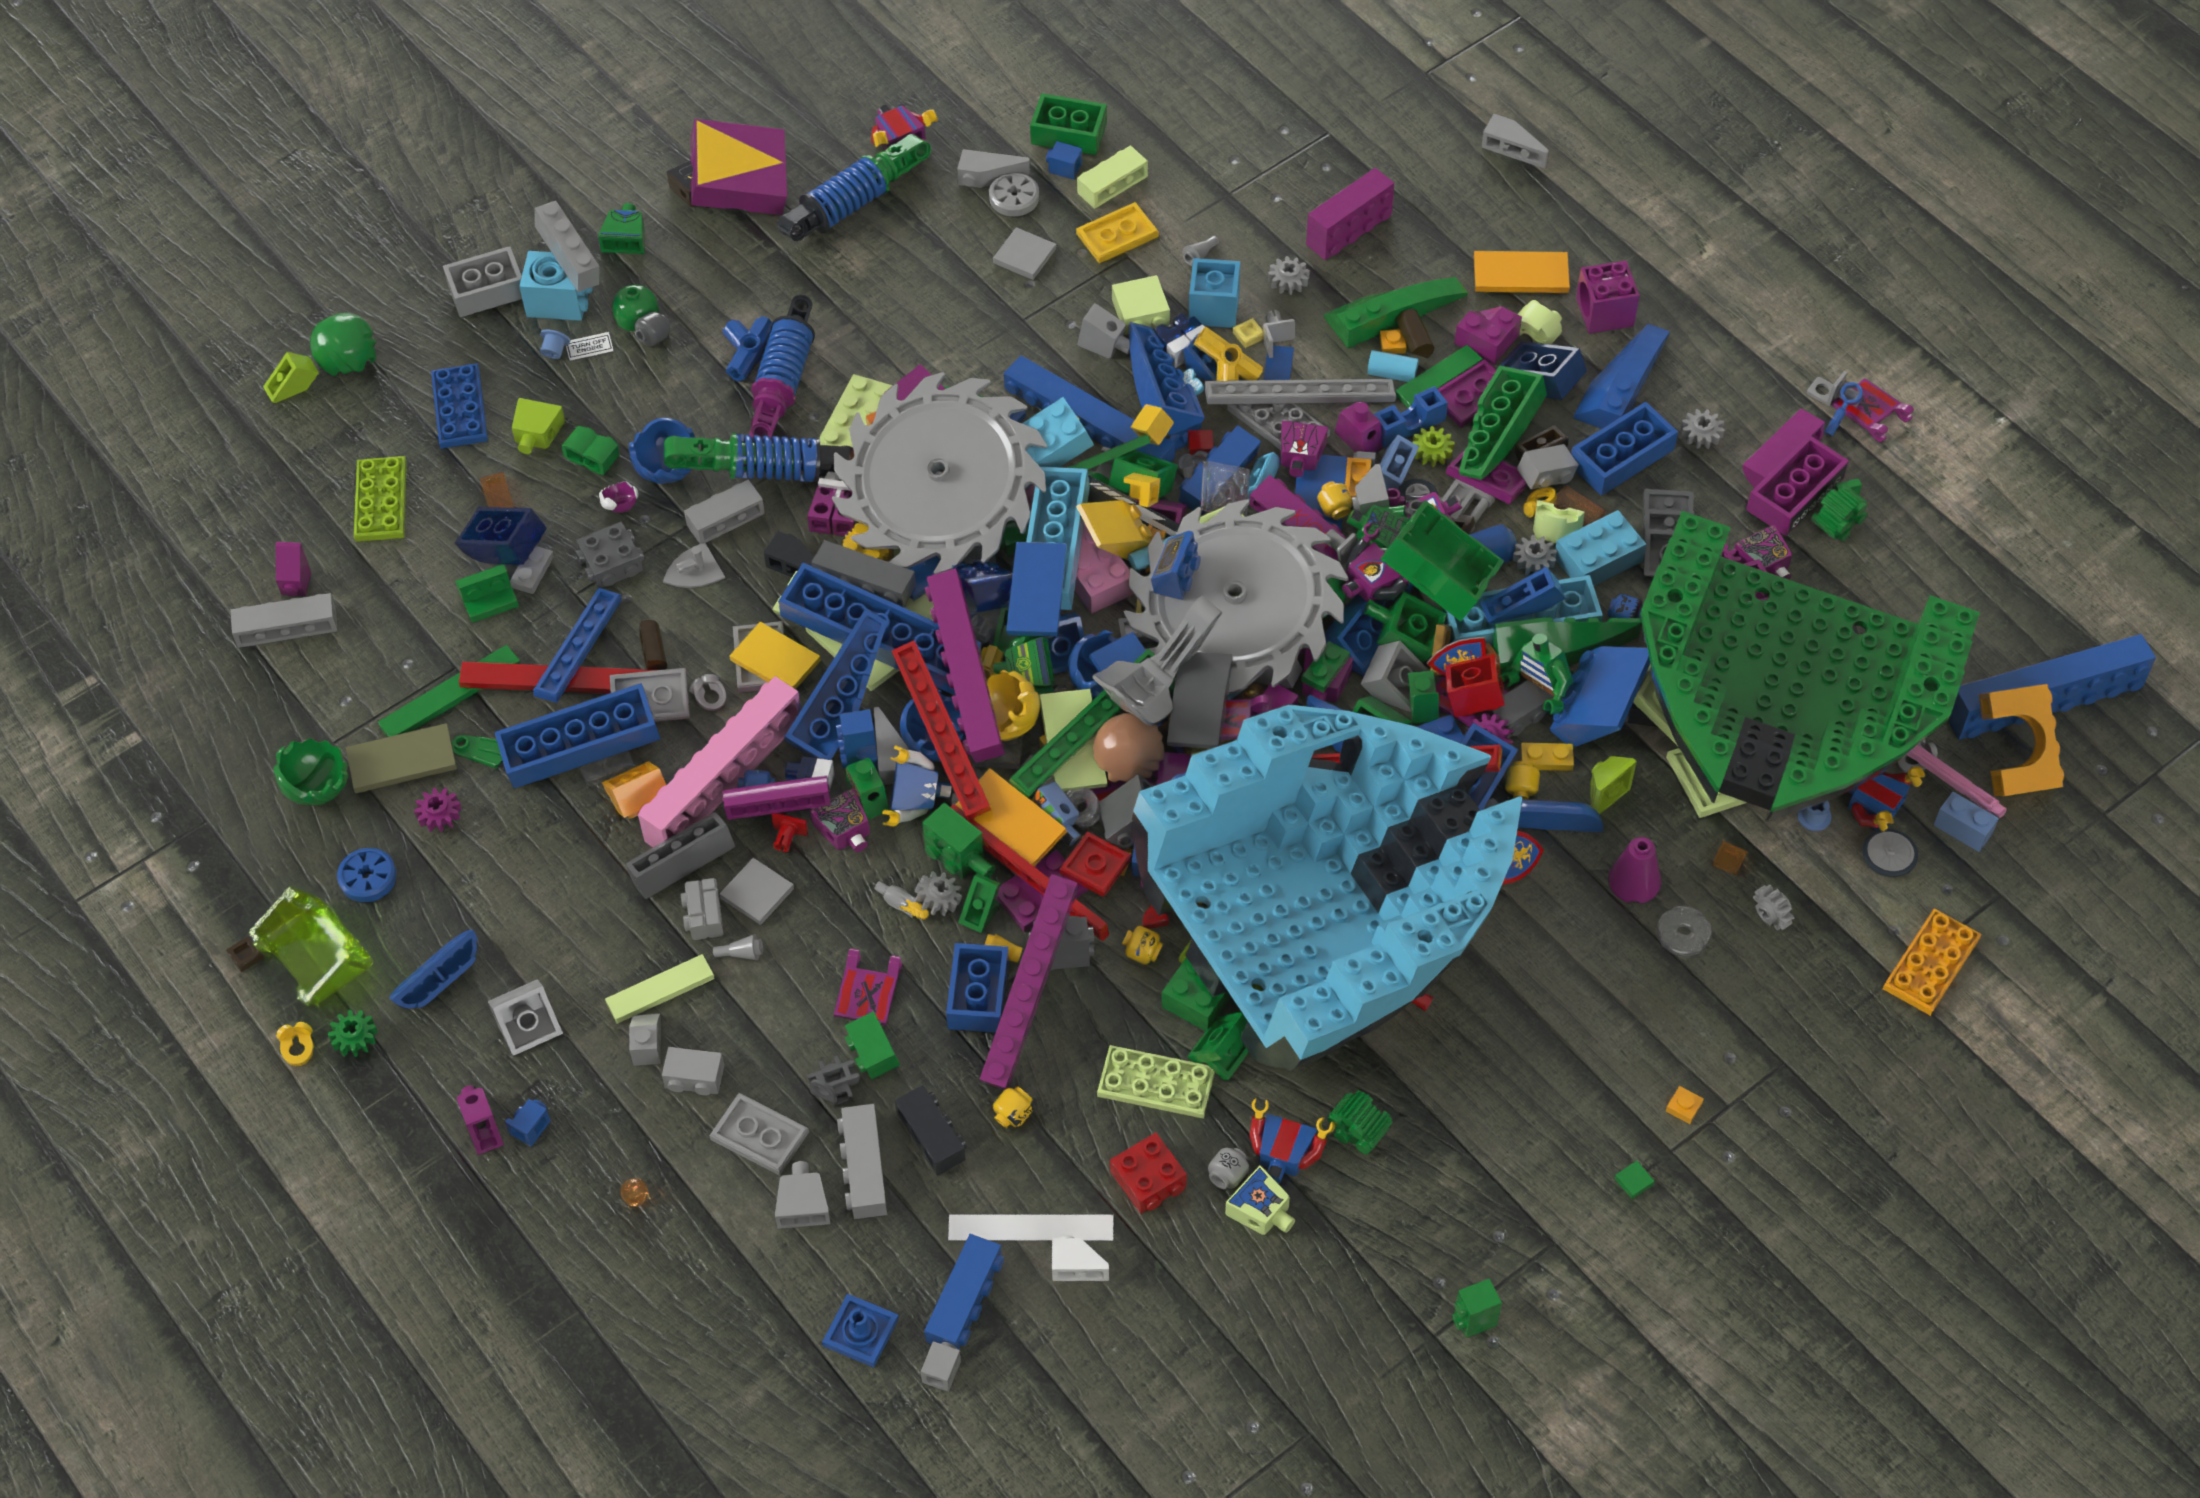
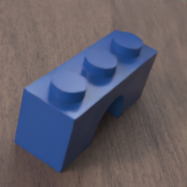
[1373,386,1448,448]
[836,709,879,773]

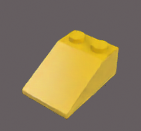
[1076,500,1152,561]

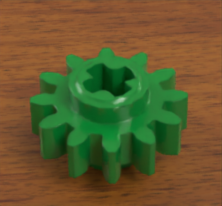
[328,1009,378,1057]

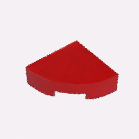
[1143,905,1169,929]

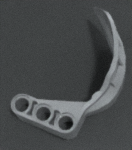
[1092,595,1222,726]

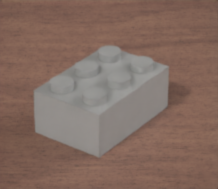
[443,246,522,317]

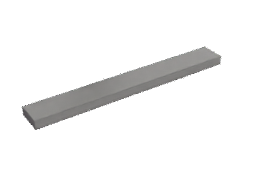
[1204,379,1396,404]

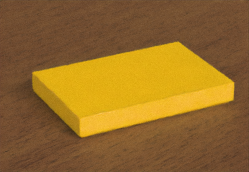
[1076,202,1159,264]
[730,622,821,690]

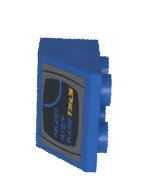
[1151,531,1201,600]

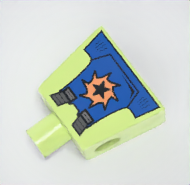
[1225,1166,1295,1235]

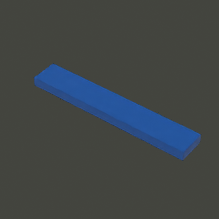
[533,588,622,703]

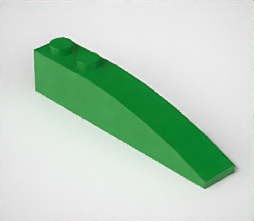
[1324,277,1468,348]
[1459,365,1547,480]
[1492,617,1642,674]

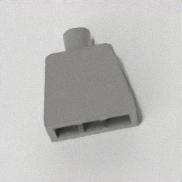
[1077,303,1130,358]
[775,1161,831,1229]

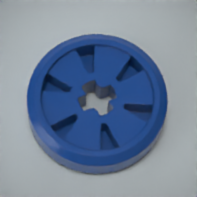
[337,848,397,902]

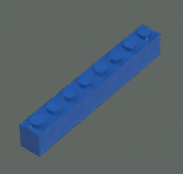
[1004,355,1175,462]

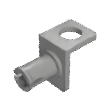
[1263,310,1295,358]
[1806,371,1864,408]
[1325,529,1358,571]

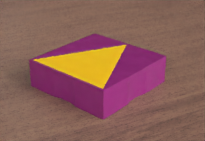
[690,118,787,215]

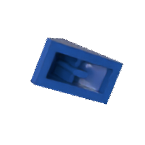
[1184,333,1217,381]

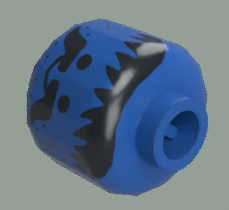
[1608,594,1643,618]

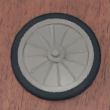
[1862,829,1918,877]

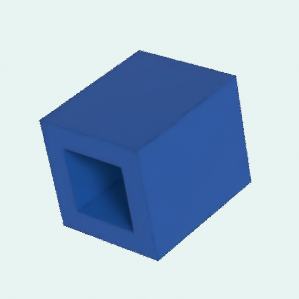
[1046,141,1082,180]

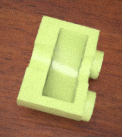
[1518,300,1562,345]
[1533,500,1585,543]

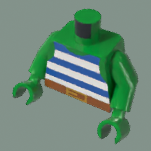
[1501,634,1573,714]

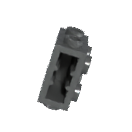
[575,521,645,588]
[1099,774,1154,851]
[1029,916,1094,970]

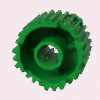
[1811,484,1868,542]
[1327,1090,1393,1155]

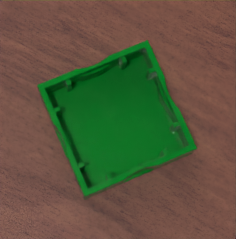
[1380,500,1504,622]

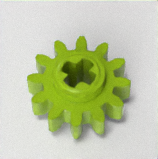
[1412,426,1455,467]

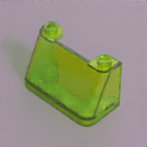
[248,886,374,1006]

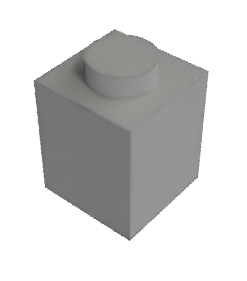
[921,1341,961,1392]

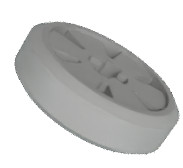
[989,173,1039,216]

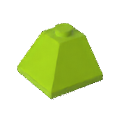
[1590,756,1637,815]

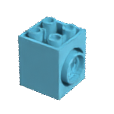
[519,251,593,321]

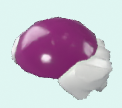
[599,482,639,513]

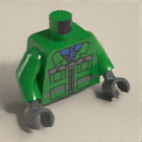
[1347,499,1423,552]

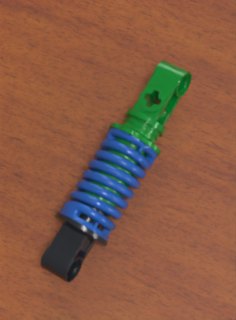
[777,134,931,241]
[664,432,854,483]

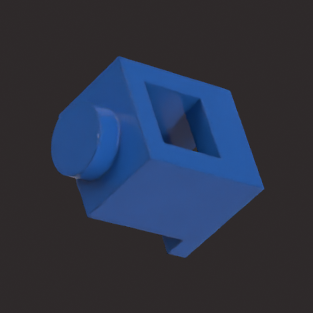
[505,1099,551,1147]

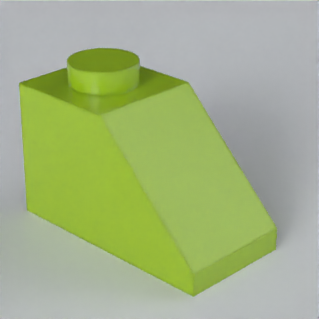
[263,352,319,403]

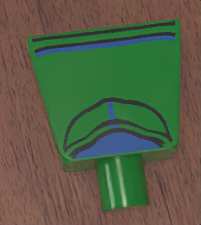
[598,203,645,254]

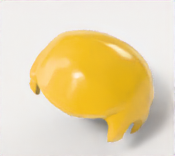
[987,670,1040,741]

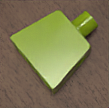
[512,398,565,454]

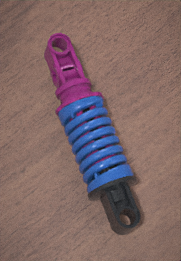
[749,294,815,438]

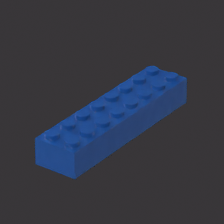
[778,563,981,695]
[1948,634,2156,740]

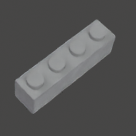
[535,200,599,292]
[230,593,338,648]
[837,1104,887,1219]

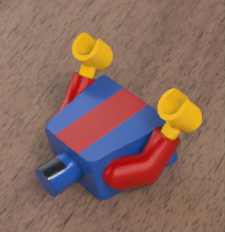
[1848,766,1925,831]
[1250,1098,1335,1184]

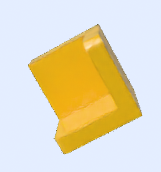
[1130,404,1174,446]
[1124,473,1160,507]

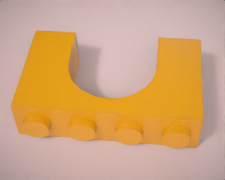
[1978,684,2064,796]

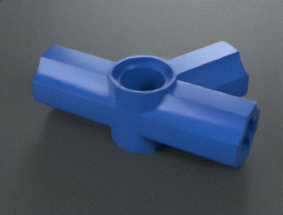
[722,316,772,382]

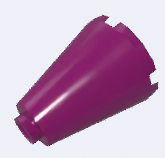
[1609,837,1661,903]

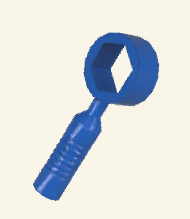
[1824,382,1863,437]

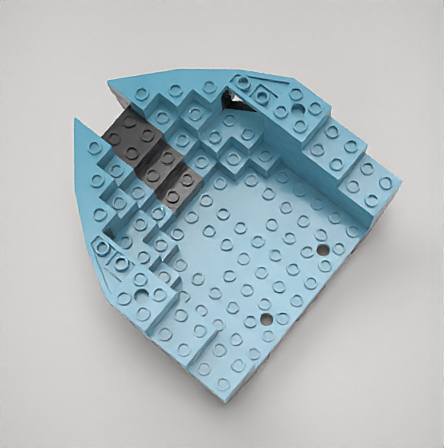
[1131,705,1522,1072]

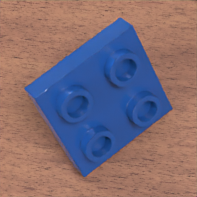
[822,1294,899,1368]

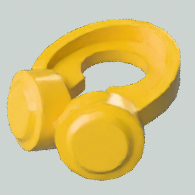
[1523,487,1557,518]
[276,1022,314,1066]

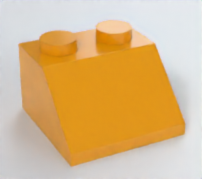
[602,761,667,818]

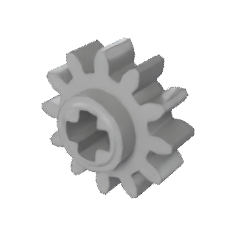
[1268,256,1310,295]
[1681,409,1724,449]
[1513,535,1557,575]
[915,871,962,916]
[1753,884,1795,931]

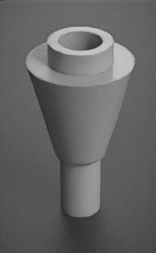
[1182,236,1219,266]
[713,934,763,960]

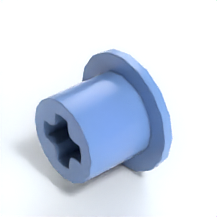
[540,329,571,359]
[1797,801,1832,831]

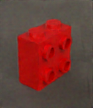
[1110,1132,1187,1214]

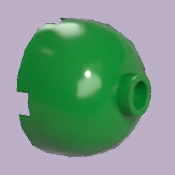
[612,284,660,331]

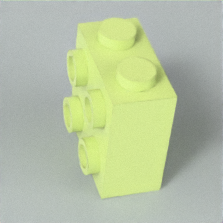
[1112,275,1170,335]

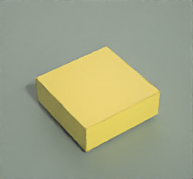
[1233,318,1264,348]

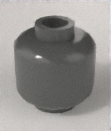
[635,312,670,346]

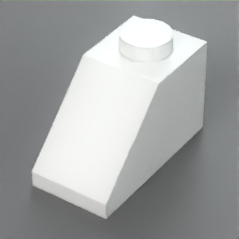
[1052,1235,1109,1281]

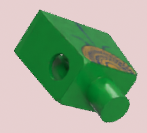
[846,758,889,820]

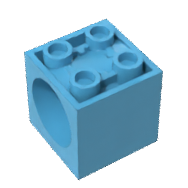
[1189,258,1240,328]

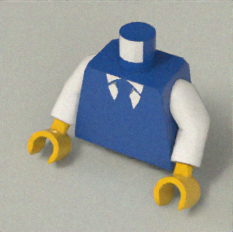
[883,745,952,827]

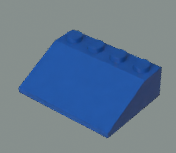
[1550,646,1650,748]

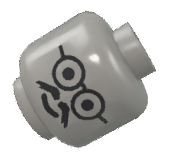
[1208,1148,1249,1189]

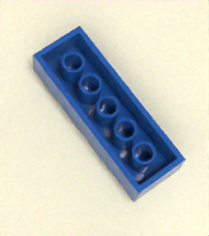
[495,683,661,789]

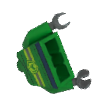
[993,635,1066,695]

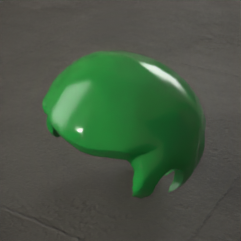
[310,313,377,376]
[273,738,349,806]

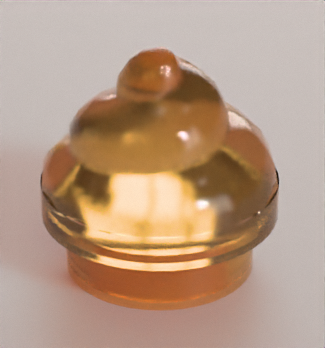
[1240,684,1265,700]
[620,1178,648,1206]

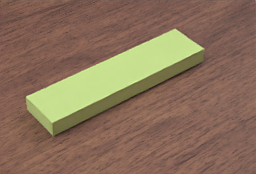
[605,954,715,1024]

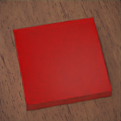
[1059,831,1132,897]

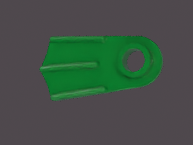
[451,735,503,769]

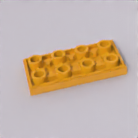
[1474,251,1570,293]
[955,768,1067,867]
[1883,908,1982,1016]

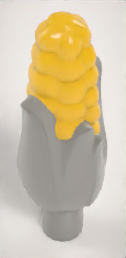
[874,881,929,920]

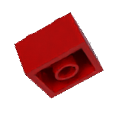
[1445,654,1505,718]

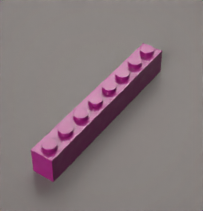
[925,568,1005,763]
[980,874,1079,1090]

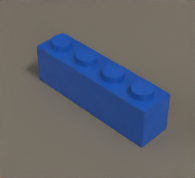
[1179,426,1261,516]
[924,1233,1004,1350]

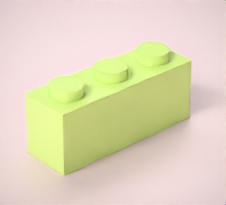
[1077,145,1148,209]

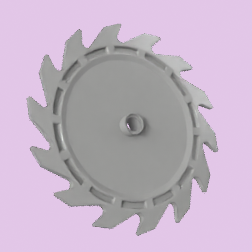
[832,372,1048,574]
[1124,499,1348,694]

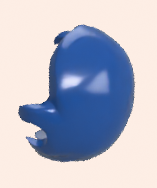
[629,418,695,484]
[1068,630,1118,701]
[900,690,967,762]

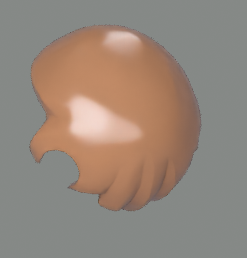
[1093,713,1165,783]

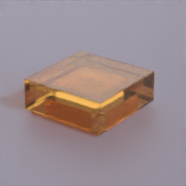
[1712,841,1747,876]

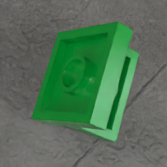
[455,564,519,623]
[1187,1012,1249,1080]

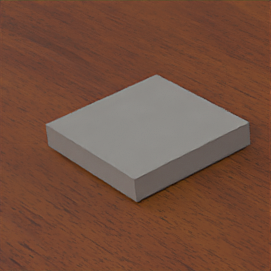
[993,227,1056,280]
[720,858,794,925]

